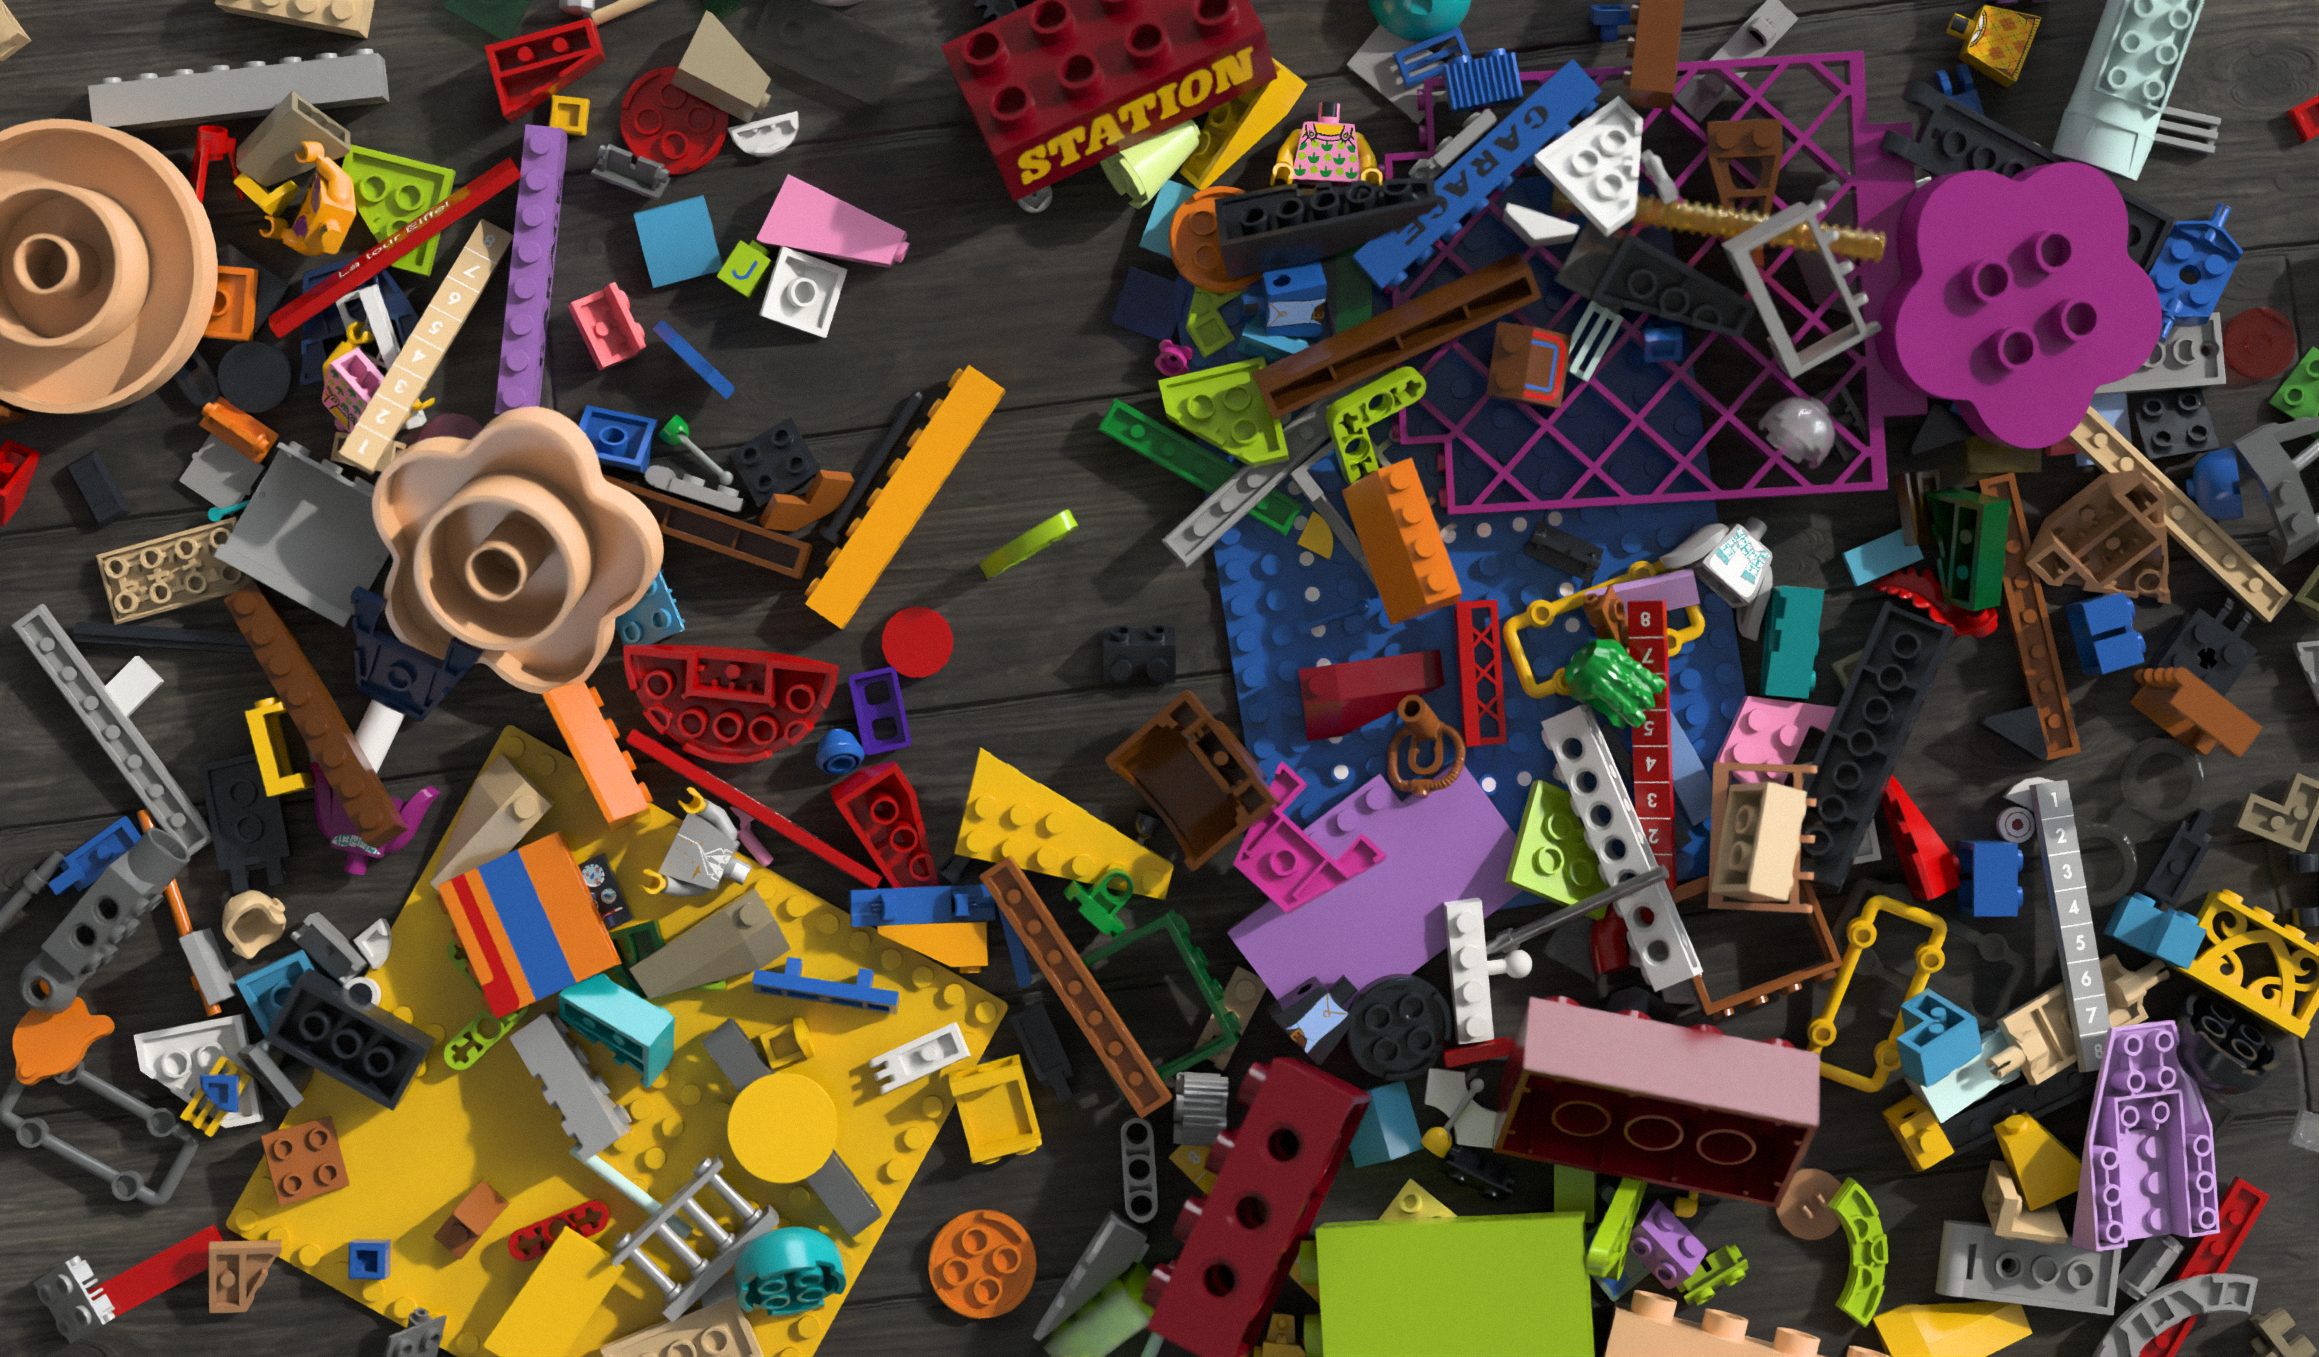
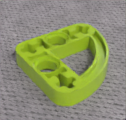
[979,509,1079,580]

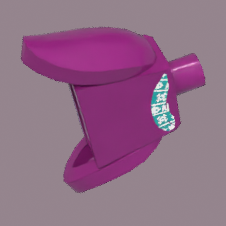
[309,761,441,875]

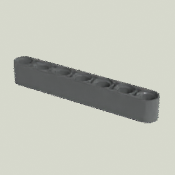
[701,1017,883,1238]

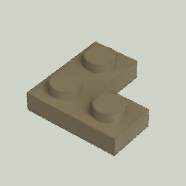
[2234,773,2319,853]

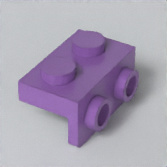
[1628,1199,1708,1289]

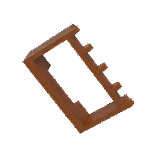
[2128,667,2262,757]

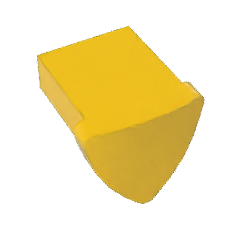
[234,172,299,217]
[759,1015,815,1069]

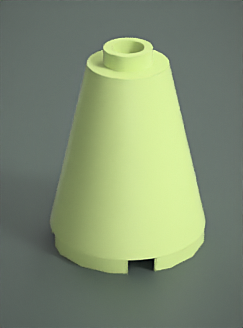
[1100,119,1200,209]

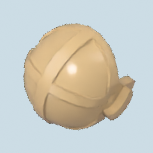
[222,890,286,959]

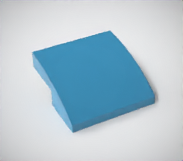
[634,195,723,288]

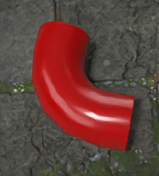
[1589,903,1654,976]

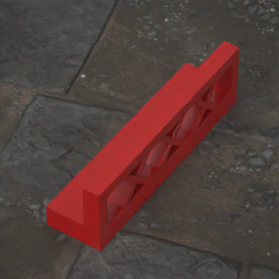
[1453,599,1507,747]

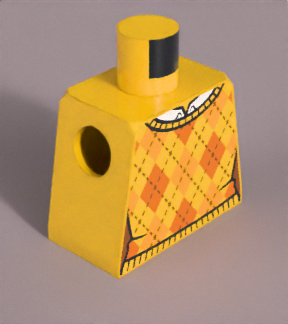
[1946,5,2041,87]
[1881,1094,1954,1172]

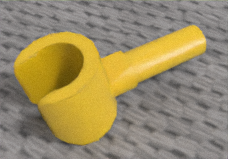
[1673,1191,1699,1218]

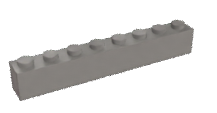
[88,49,390,132]

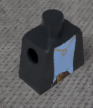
[1267,974,1358,1066]

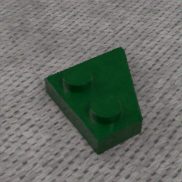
[608,919,665,999]

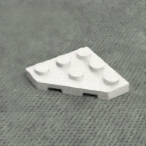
[1534,96,1643,237]
[133,1013,264,1128]

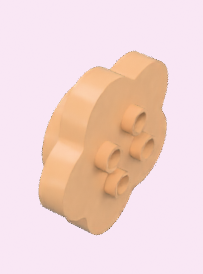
[372,407,664,694]

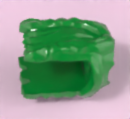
[1564,639,1667,729]

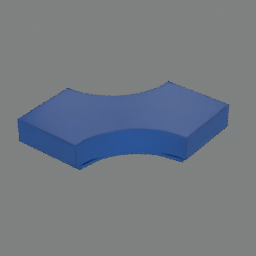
[653,320,735,400]

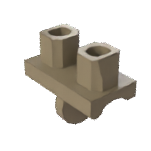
[2249,1307,2317,1357]

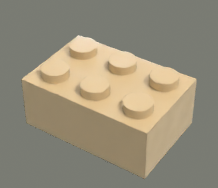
[1711,782,1806,902]

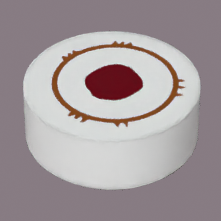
[1996,807,2035,843]

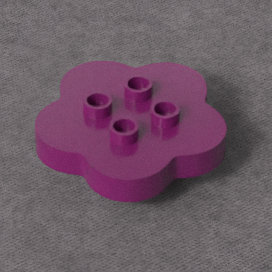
[1877,162,2162,449]

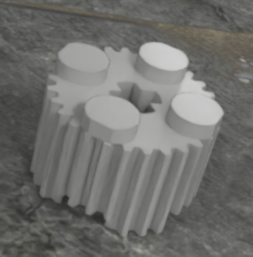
[1173,1072,1228,1147]

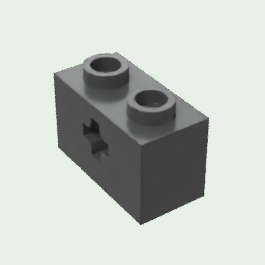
[1811,386,1866,464]

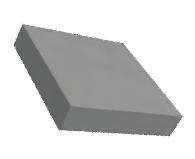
[179,928,240,1005]

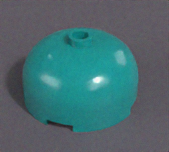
[734,1227,846,1316]

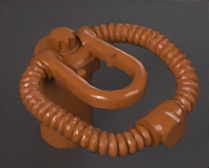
[1387,695,1466,798]

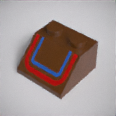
[1486,322,1572,409]

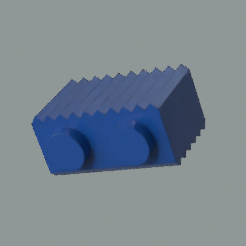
[1441,48,1523,114]

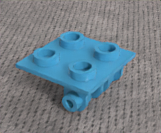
[615,569,685,646]

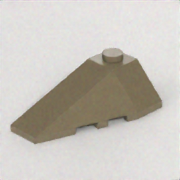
[629,888,791,999]

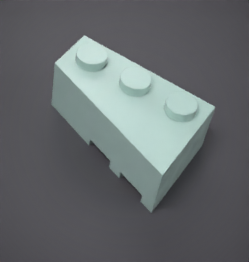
[1904,1025,2022,1124]

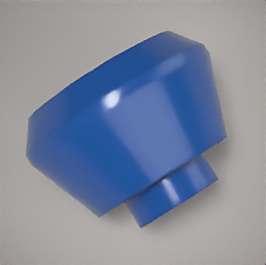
[815,729,865,775]

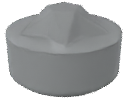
[1017,185,1052,213]

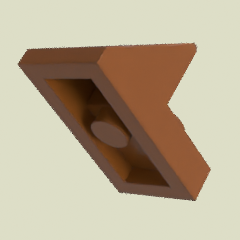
[433,1180,510,1260]

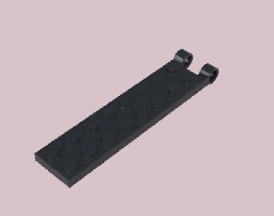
[1878,79,2175,276]

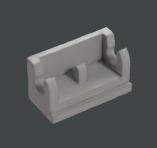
[290,912,369,987]

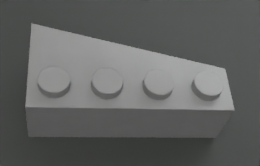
[509,1010,632,1162]

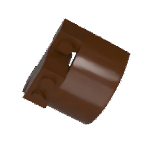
[1105,690,1282,871]

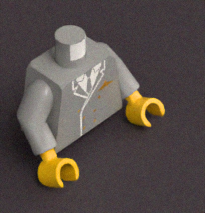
[639,787,752,897]

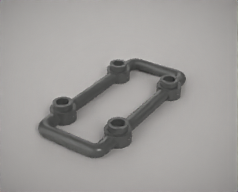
[0,1060,199,1207]

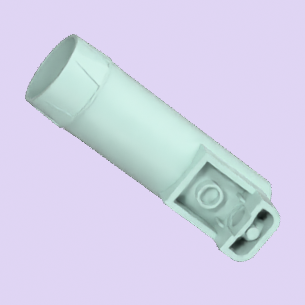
[2052,0,2205,182]

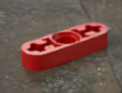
[508,1199,611,1262]

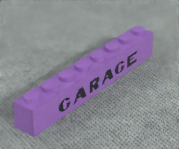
[495,124,568,415]

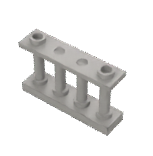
[611,1153,779,1323]

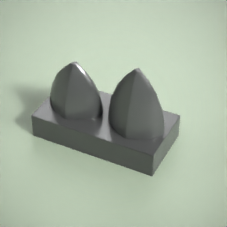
[237,1039,314,1109]

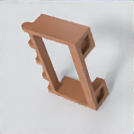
[1708,762,1817,913]

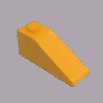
[877,921,989,973]

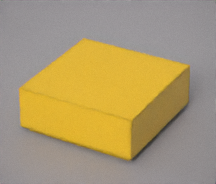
[549,95,590,137]

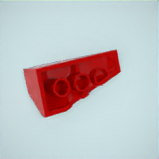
[1881,775,1962,900]

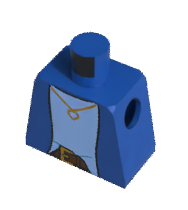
[1240,261,1327,337]

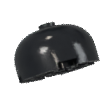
[2171,991,2281,1095]

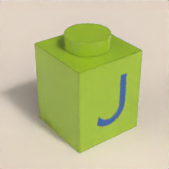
[717,240,774,300]

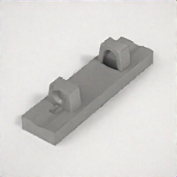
[1673,0,1798,125]

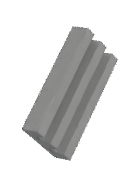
[2153,106,2222,155]

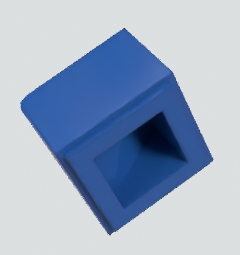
[348,1239,391,1280]

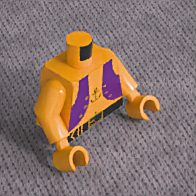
[259,141,356,257]

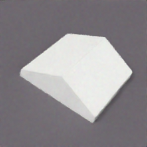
[1502,203,1578,248]
[759,246,848,338]

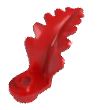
[1873,567,1998,638]

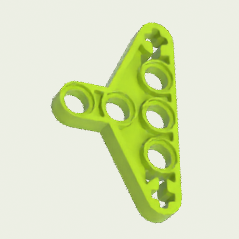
[1585,1178,1648,1281]

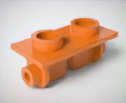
[199,396,280,465]

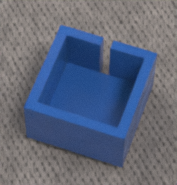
[2064,592,2146,675]
[1957,840,2023,916]

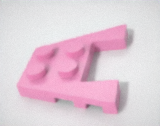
[1715,696,1837,786]

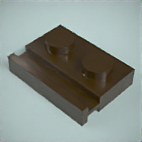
[1894,469,1942,547]

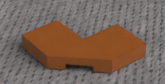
[759,470,854,531]

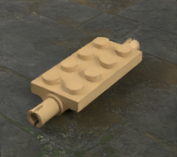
[1986,954,2170,1085]

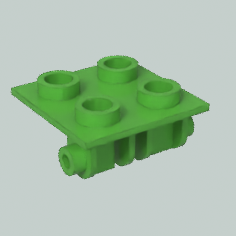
[2269,347,2319,440]

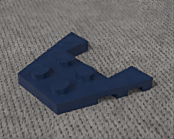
[300,255,421,387]
[350,586,485,722]

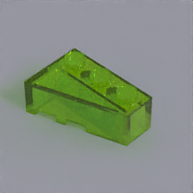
[1044,1262,1154,1357]

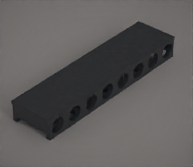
[1800,600,1955,895]

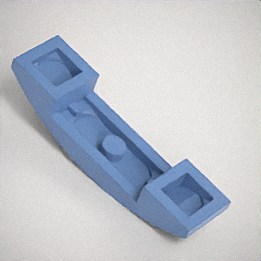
[1670,710,1713,826]

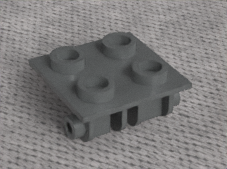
[384,1308,447,1357]

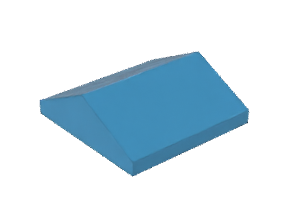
[235,949,319,1037]
[1349,1081,1424,1168]

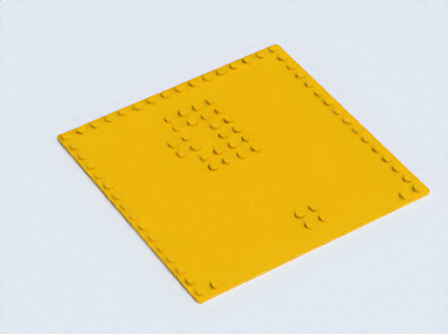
[226,725,1008,1357]

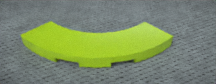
[1827,1177,1888,1328]

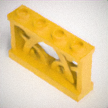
[2167,889,2319,1039]

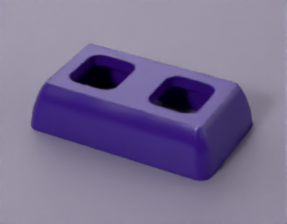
[849,667,911,755]

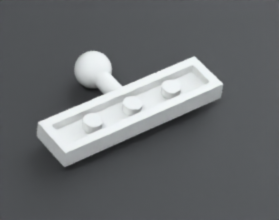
[1443,898,1532,1045]

